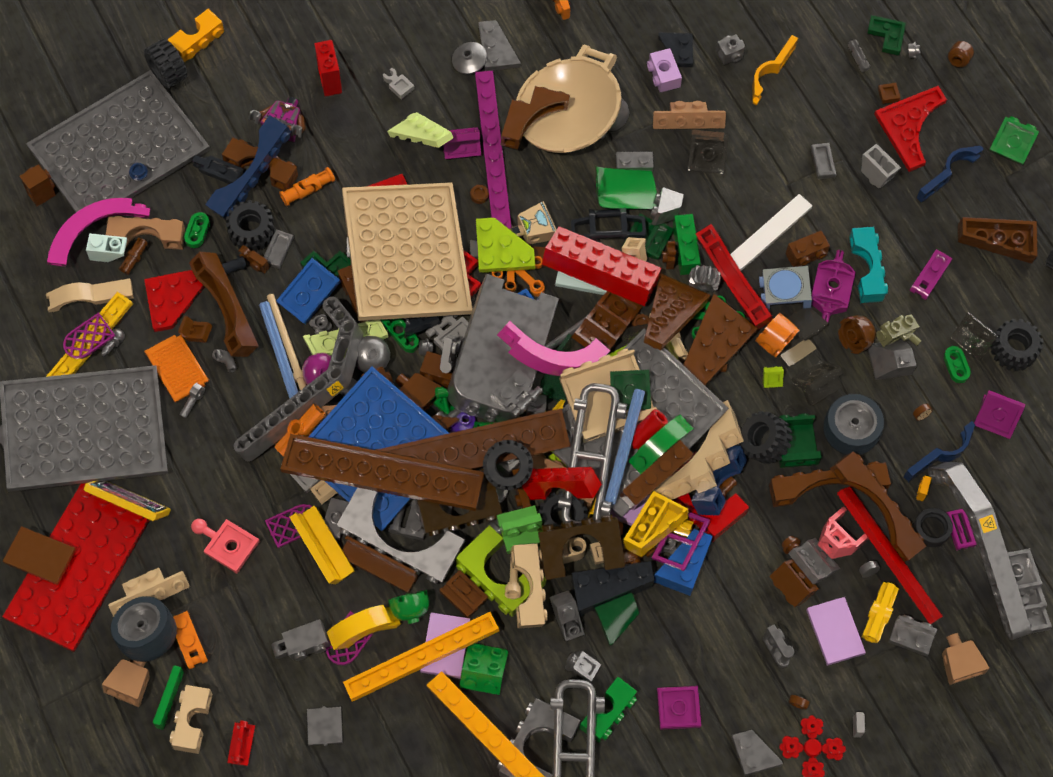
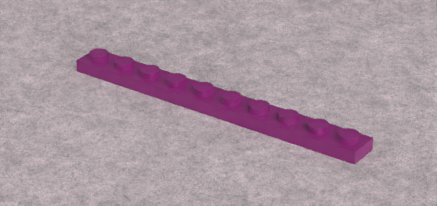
[475,71,511,229]

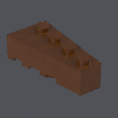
[958,217,1037,264]

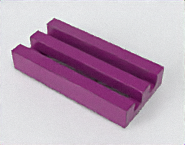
[946,509,977,551]

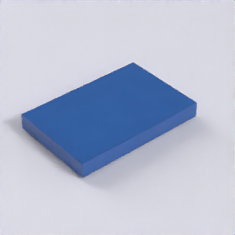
[276,258,341,325]

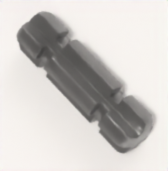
[848,40,870,72]

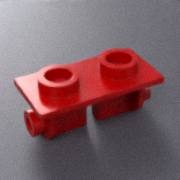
[227,721,255,766]

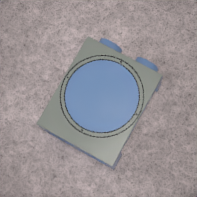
[759,266,812,311]

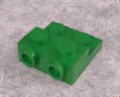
[989,116,1039,165]

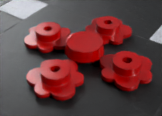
[779,715,846,777]

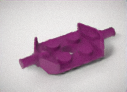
[811,250,855,325]

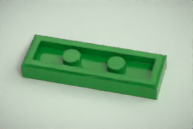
[153,665,184,730]

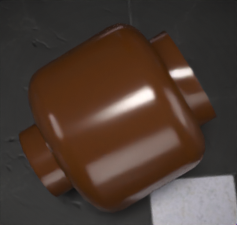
[948,41,974,68]

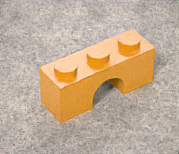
[168,9,224,62]

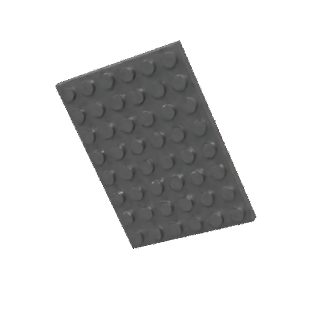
[26,70,210,212]
[552,329,729,518]
[0,365,168,492]

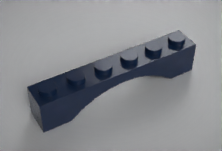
[205,115,291,220]

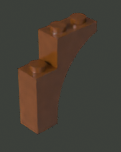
[501,86,570,149]

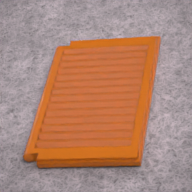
[145,335,209,402]

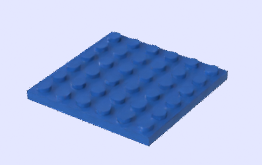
[309,366,449,531]

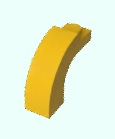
[326,605,401,650]

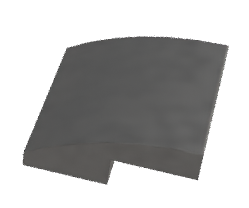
[788,538,840,584]

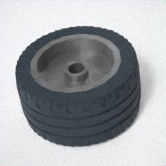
[824,394,884,455]
[111,596,177,662]

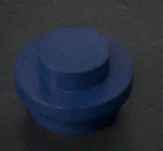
[129,163,148,181]

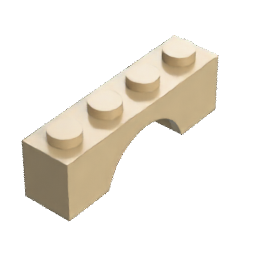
[510,544,547,628]

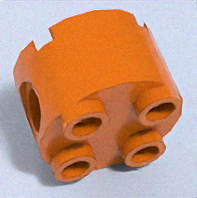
[755,313,799,358]

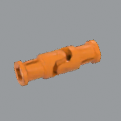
[279,167,335,206]

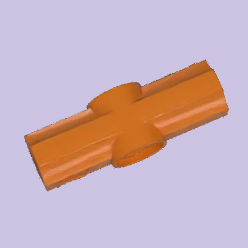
[275,404,326,456]

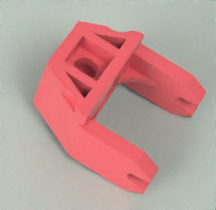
[818,507,869,559]

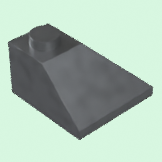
[868,339,916,380]

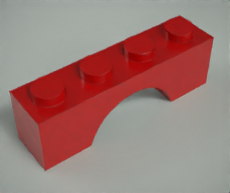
[522,467,602,500]

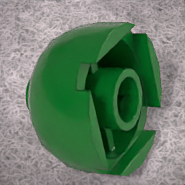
[388,590,429,624]

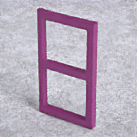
[652,512,710,571]

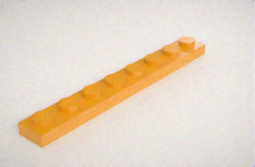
[343,612,499,702]
[427,671,545,777]

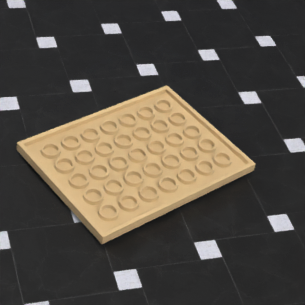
[342,183,473,321]

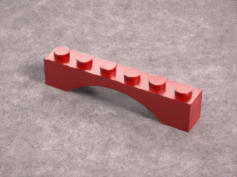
[696,224,772,330]

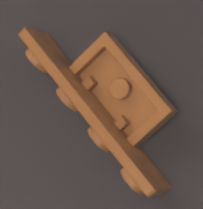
[653,101,726,129]

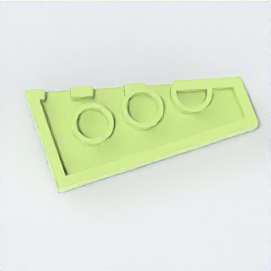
[388,112,453,148]
[303,320,388,358]

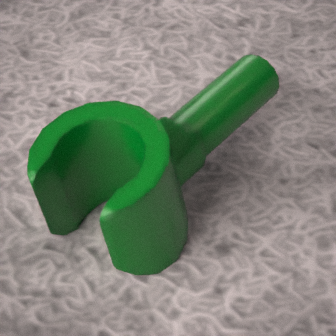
[435,387,450,413]

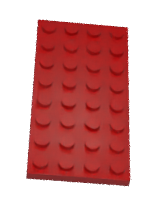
[2,483,150,652]

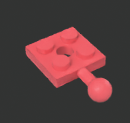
[191,519,260,573]

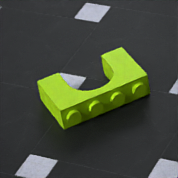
[456,525,546,617]

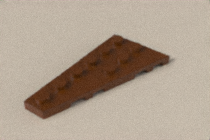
[644,274,711,350]

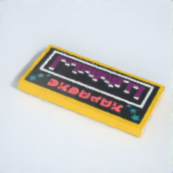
[84,481,171,521]

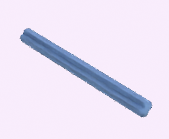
[259,301,298,398]
[605,389,645,505]

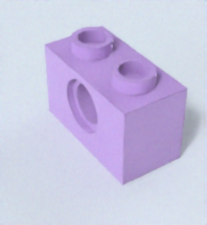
[647,48,682,92]

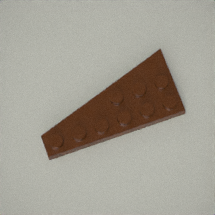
[683,294,758,386]

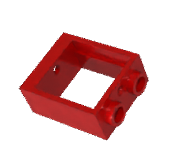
[314,40,342,96]

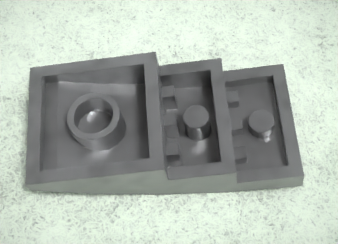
[1008,548,1052,633]

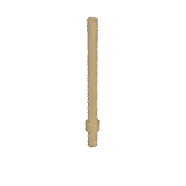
[267,294,307,390]

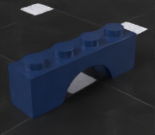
[691,446,747,515]

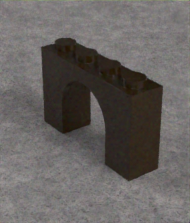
[415,469,502,536]
[537,514,625,580]

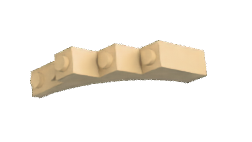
[654,400,744,500]

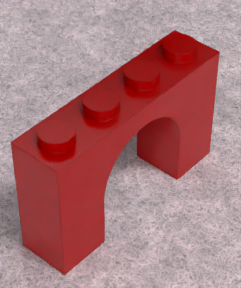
[672,451,749,543]

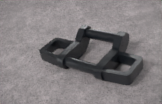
[571,208,646,241]

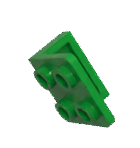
[460,644,508,695]

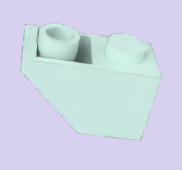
[86,234,127,262]

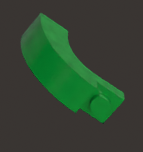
[628,414,694,475]

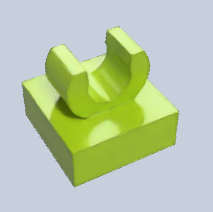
[762,366,784,388]

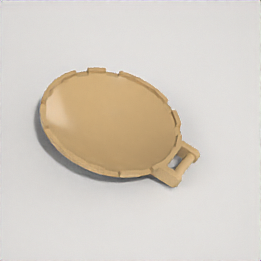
[516,44,621,153]

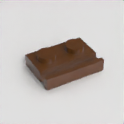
[439,570,488,618]

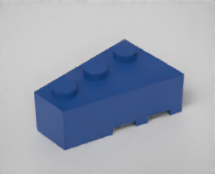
[654,529,713,596]

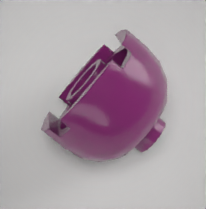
[302,353,332,385]

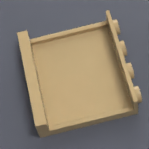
[559,349,657,443]

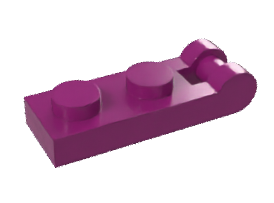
[910,249,953,300]

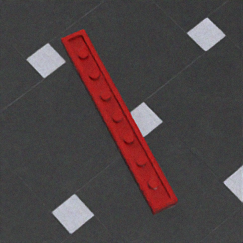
[837,486,943,624]

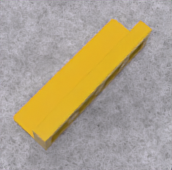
[289,506,354,584]

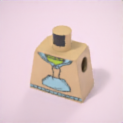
[510,201,556,244]

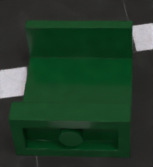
[779,413,821,468]

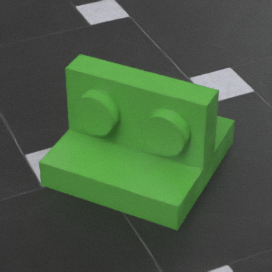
[497,505,542,554]

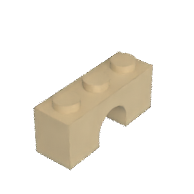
[170,685,213,754]

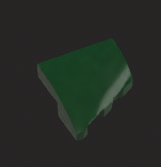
[595,593,639,646]

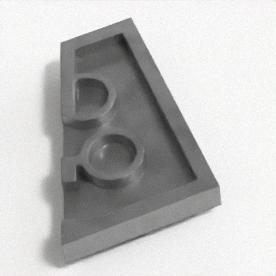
[479,20,521,71]

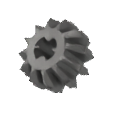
[688,265,721,293]

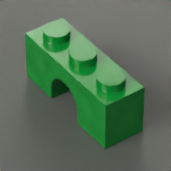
[673,214,701,275]
[580,677,638,743]

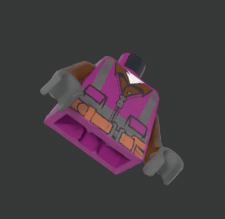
[248,97,306,142]

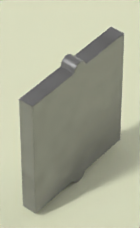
[307,706,343,746]

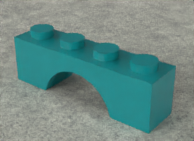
[849,227,888,303]

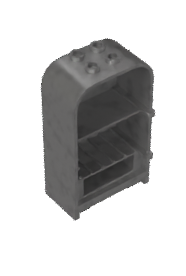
[448,274,559,423]

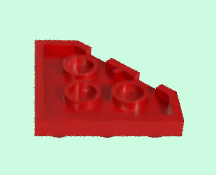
[144,270,204,332]

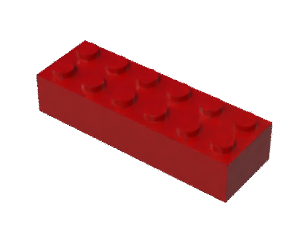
[541,227,662,306]

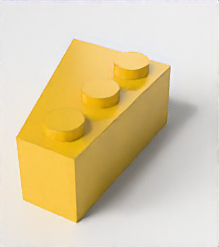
[624,491,688,557]

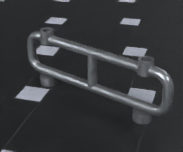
[558,383,627,523]
[550,679,605,777]

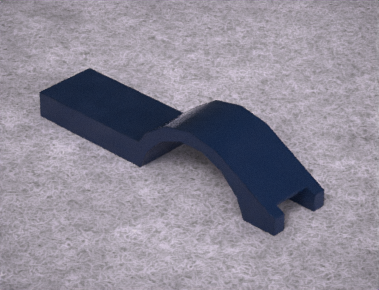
[917,146,984,203]
[904,421,975,483]

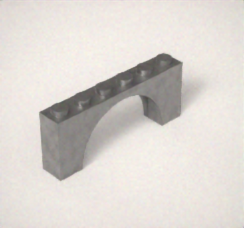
[337,488,465,584]

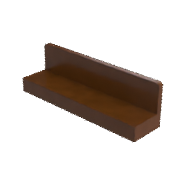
[342,536,418,594]

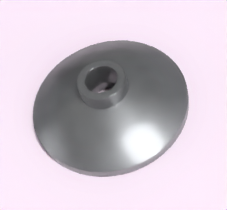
[452,42,487,74]

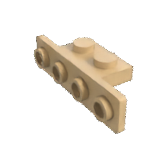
[108,568,190,617]

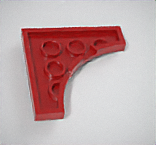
[874,86,947,172]

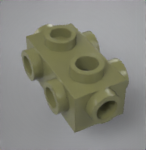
[876,314,922,347]

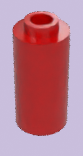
[631,409,668,450]

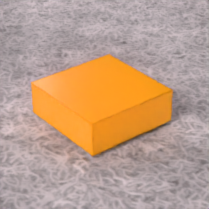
[916,476,932,501]

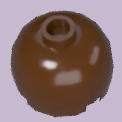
[838,315,876,354]

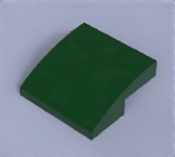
[622,213,674,260]

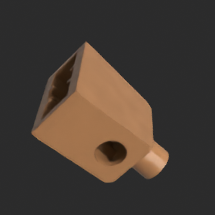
[942,633,989,685]
[102,659,149,707]

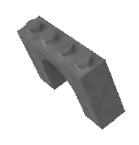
[497,698,580,777]

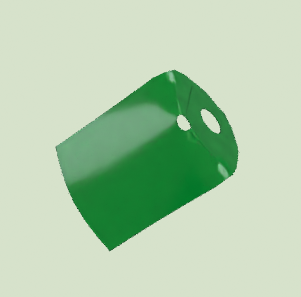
[595,165,657,209]

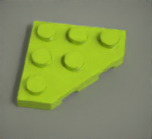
[476,218,535,273]

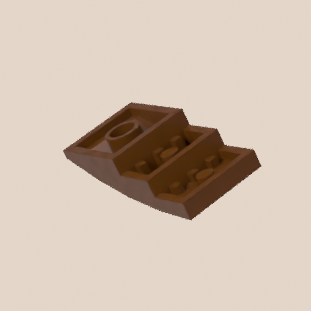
[571,291,642,350]

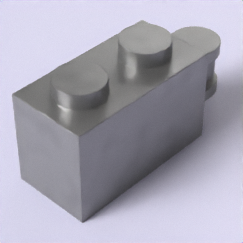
[271,619,330,661]

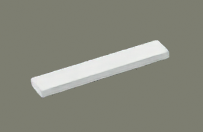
[730,194,812,271]

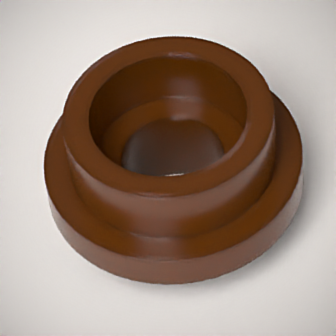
[782,536,800,554]

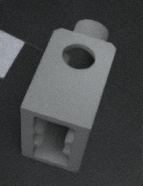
[861,144,901,188]

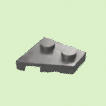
[732,730,783,776]

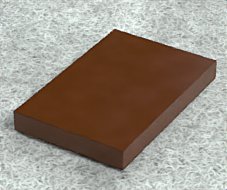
[3,526,76,585]

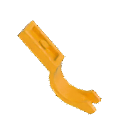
[752,35,798,105]

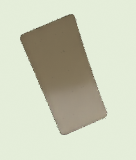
[780,338,816,366]

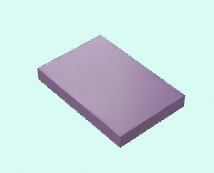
[806,597,866,666]
[420,613,470,679]

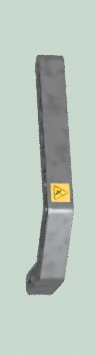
[234,297,363,461]
[928,462,1031,640]

